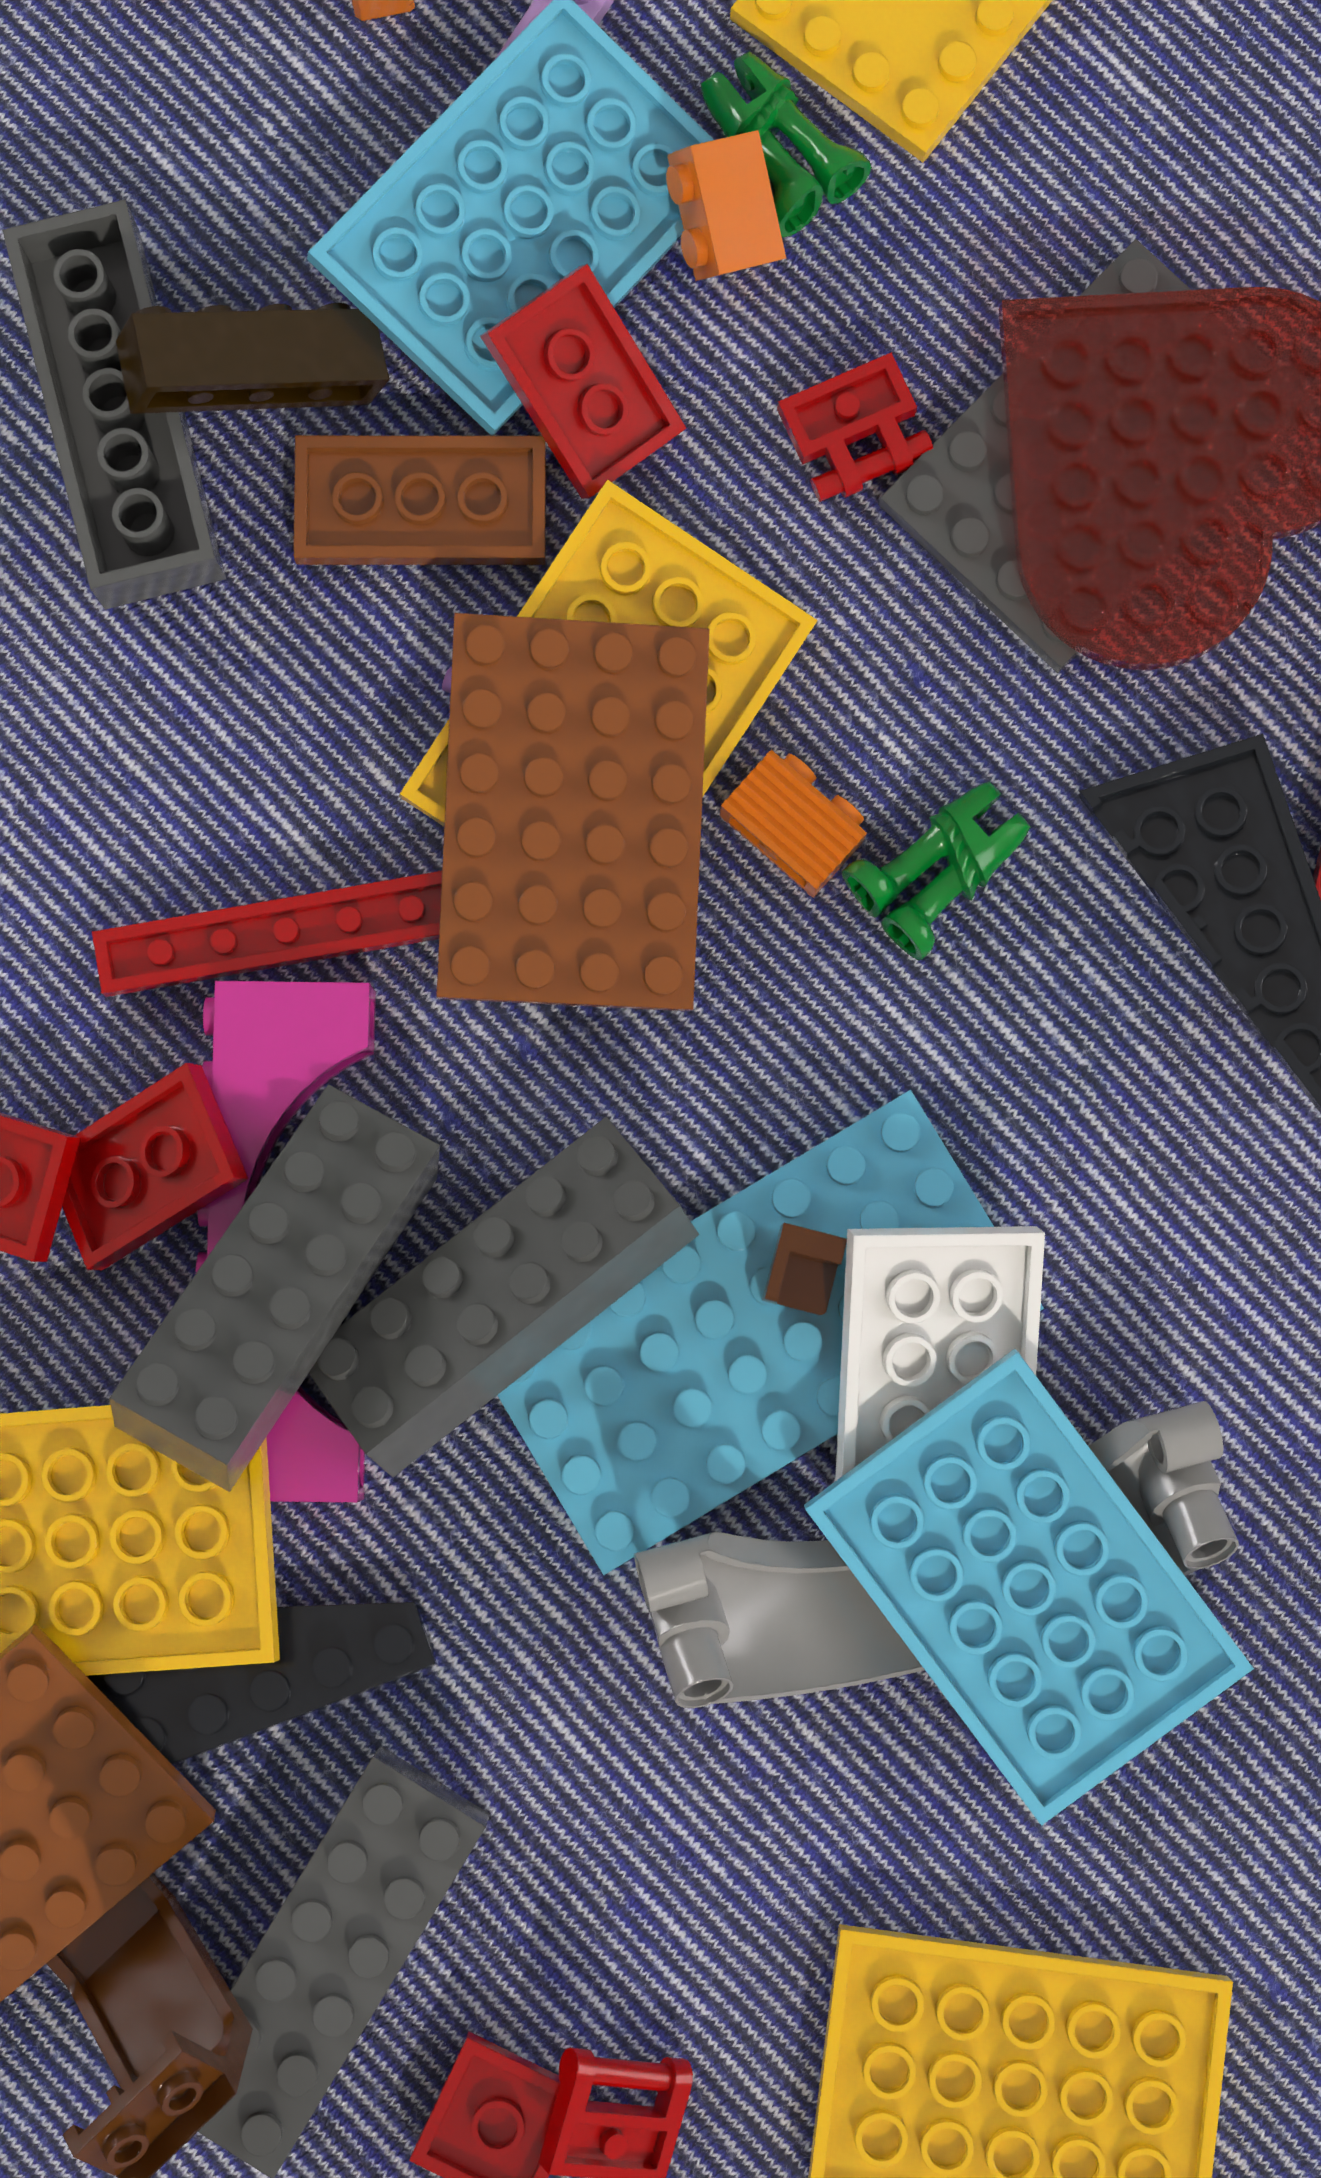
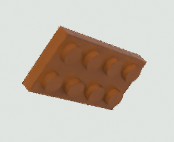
[294,435,546,565]

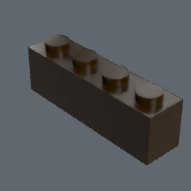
[116,303,389,414]

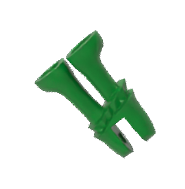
[700,51,872,238]
[842,781,1031,960]

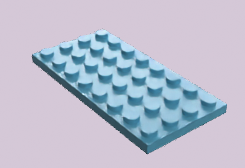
[497,1090,1044,1575]

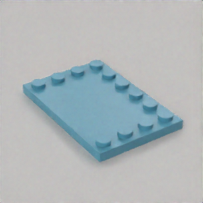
[307,0,714,436]
[804,1349,1254,1826]

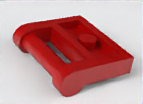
[538,2047,693,2178]

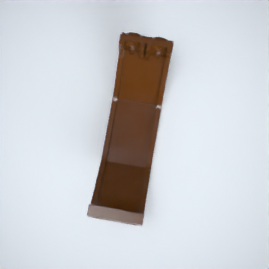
[46,1873,253,2178]

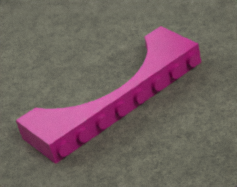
[196,981,376,1503]

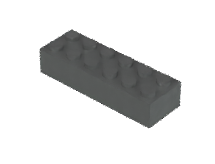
[2,199,226,610]
[109,1084,440,1492]
[309,1116,699,1477]
[198,1745,490,2178]

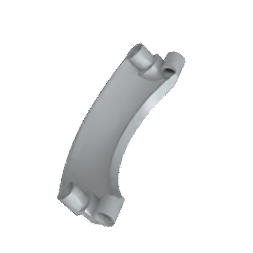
[634,1401,1239,1708]

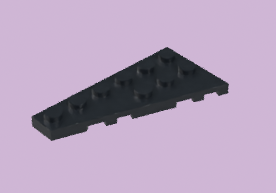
[1079,734,1321,1113]
[87,1602,437,1765]

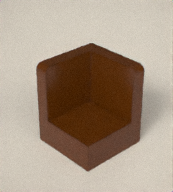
[762,1223,847,1315]

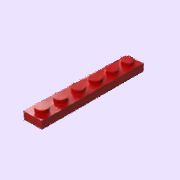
[92,871,442,997]

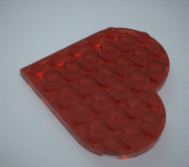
[999,287,1321,670]

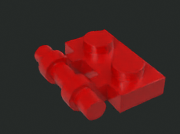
[777,352,934,502]

